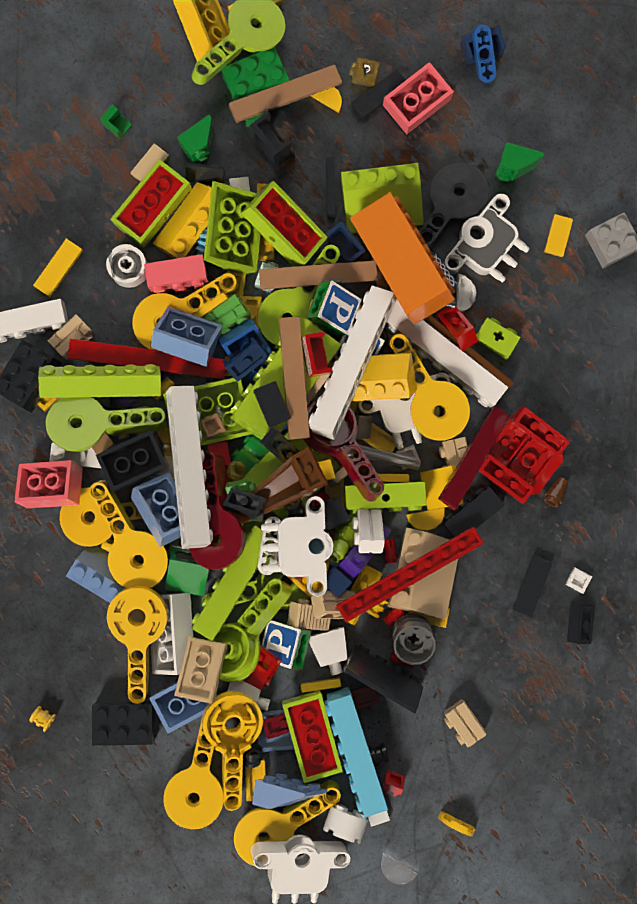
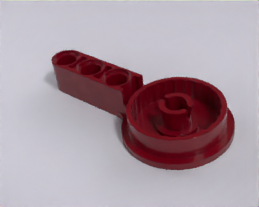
[303,400,384,502]
[189,451,246,570]

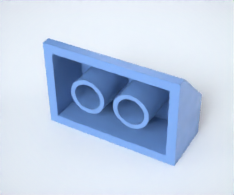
[151,307,223,366]
[131,472,181,547]
[66,546,125,607]
[149,681,220,733]

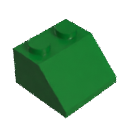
[177,115,215,164]
[494,142,544,181]

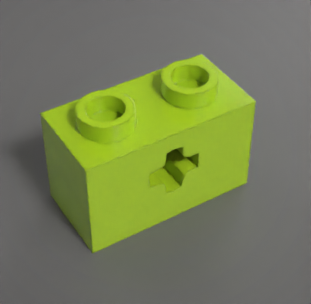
[476,318,521,360]

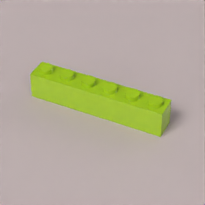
[38,364,161,398]
[191,525,275,641]

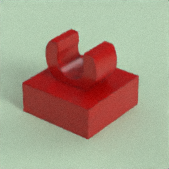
[382,770,406,797]

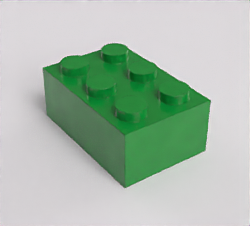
[221,47,289,101]

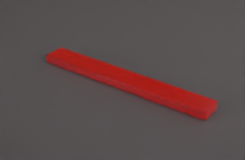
[67,339,227,380]
[336,526,484,623]

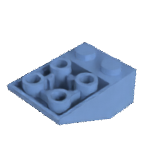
[252,774,327,809]

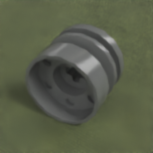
[392,614,436,665]

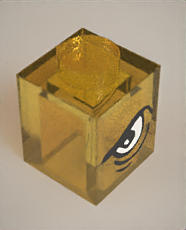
[350,57,379,87]

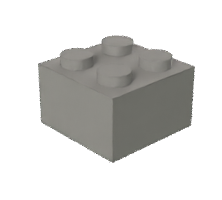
[585,212,637,268]

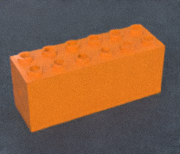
[350,192,455,325]

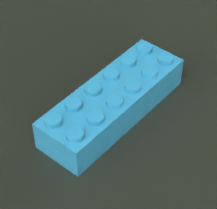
[324,687,388,818]

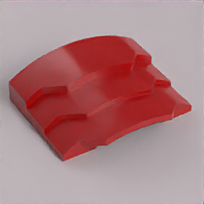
[479,406,570,504]

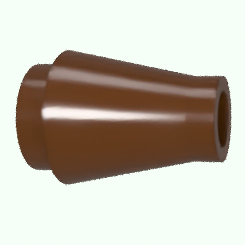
[544,477,569,507]

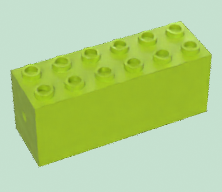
[230,316,341,440]

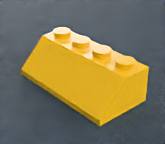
[173,0,232,61]
[153,182,212,259]
[335,353,417,401]

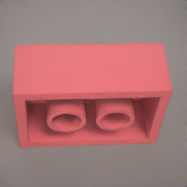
[383,62,454,134]
[144,254,209,294]
[15,460,83,508]

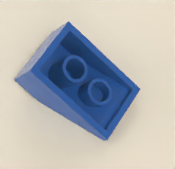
[218,318,272,386]

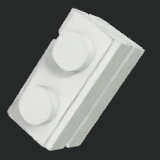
[353,509,385,553]

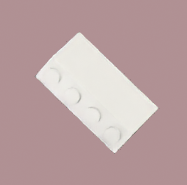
[150,593,193,675]

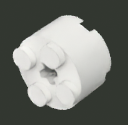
[106,244,148,288]
[323,803,368,844]

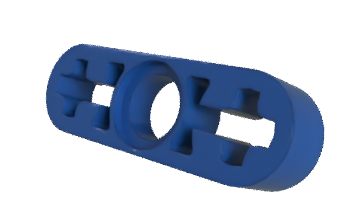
[472,24,496,83]

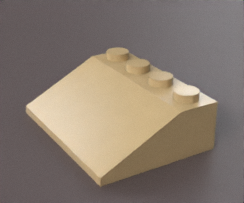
[388,528,458,620]

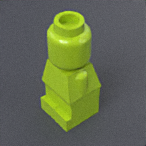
[329,514,357,563]

